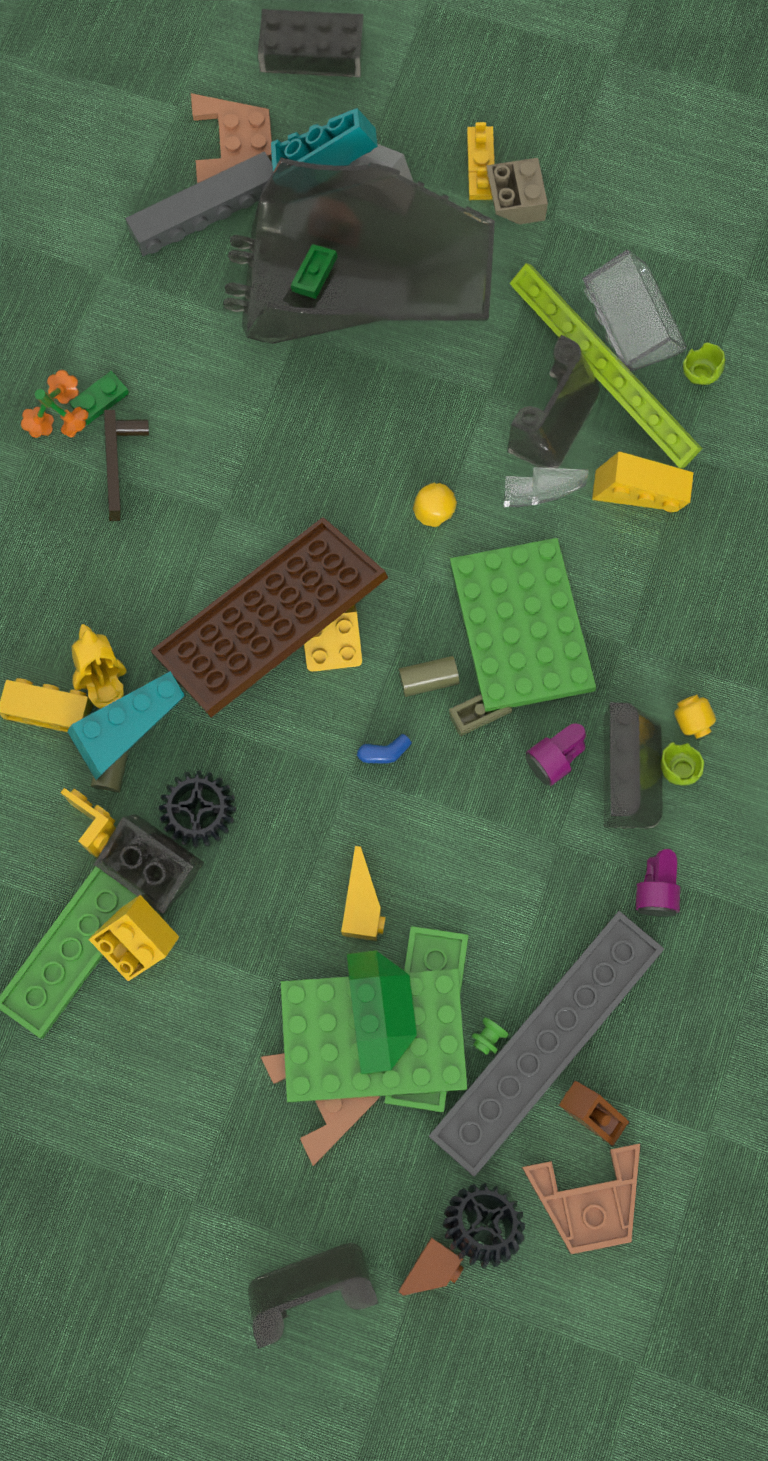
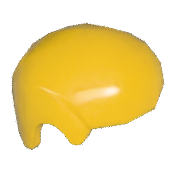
[413,482,457,527]

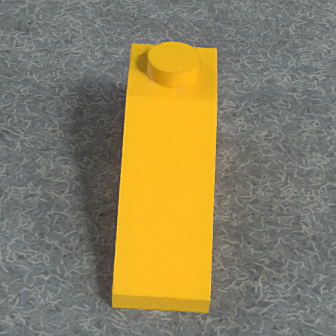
[341,846,386,941]

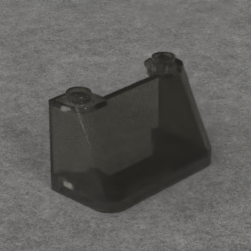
[507,335,600,471]
[248,1243,380,1349]

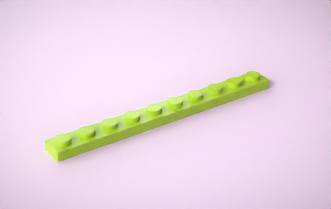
[509,263,703,469]

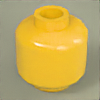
[674,694,716,739]

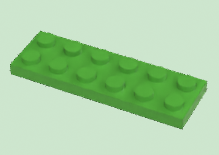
[0,861,147,1039]
[385,926,469,1113]

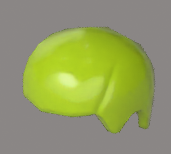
[683,343,725,385]
[660,742,704,786]

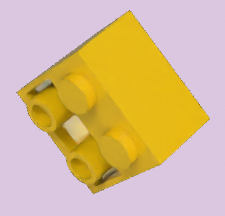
[89,895,179,981]

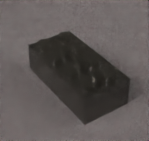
[258,9,364,77]

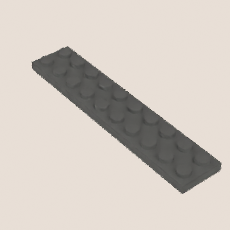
[428,911,664,1177]

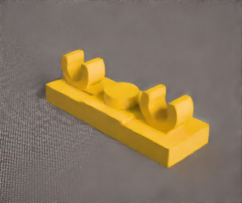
[467,122,494,200]

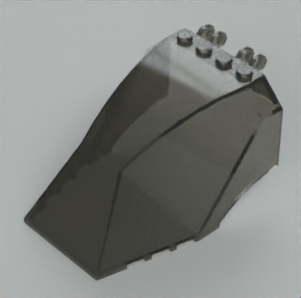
[223,158,495,344]

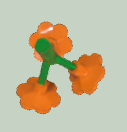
[21,370,88,438]

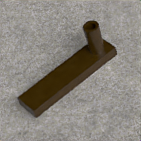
[104,410,149,521]

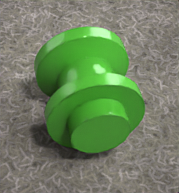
[471,1017,509,1055]

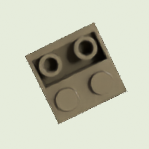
[486,158,548,224]

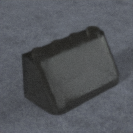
[603,702,663,829]

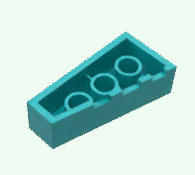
[271,108,378,198]
[67,671,185,780]

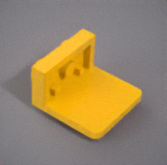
[304,604,362,671]
[60,788,119,859]

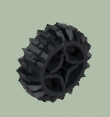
[158,770,236,848]
[442,1183,526,1269]

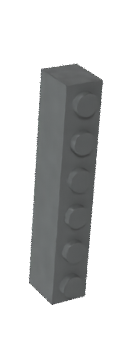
[125,151,281,256]

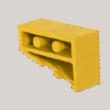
[592,451,694,512]

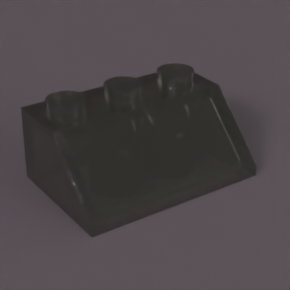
[94,814,204,914]

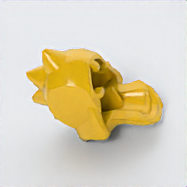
[72,624,127,709]

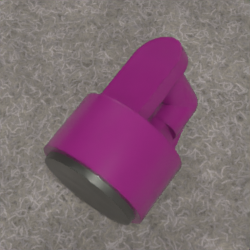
[525,724,586,786]
[635,849,681,916]

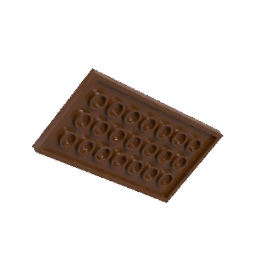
[150,517,388,718]

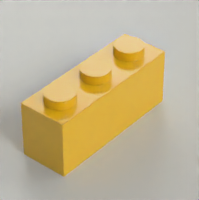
[0,678,93,732]

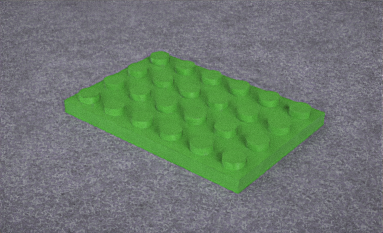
[450,538,596,713]
[281,969,467,1103]

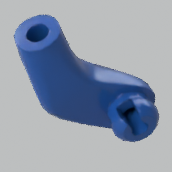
[357,734,412,764]

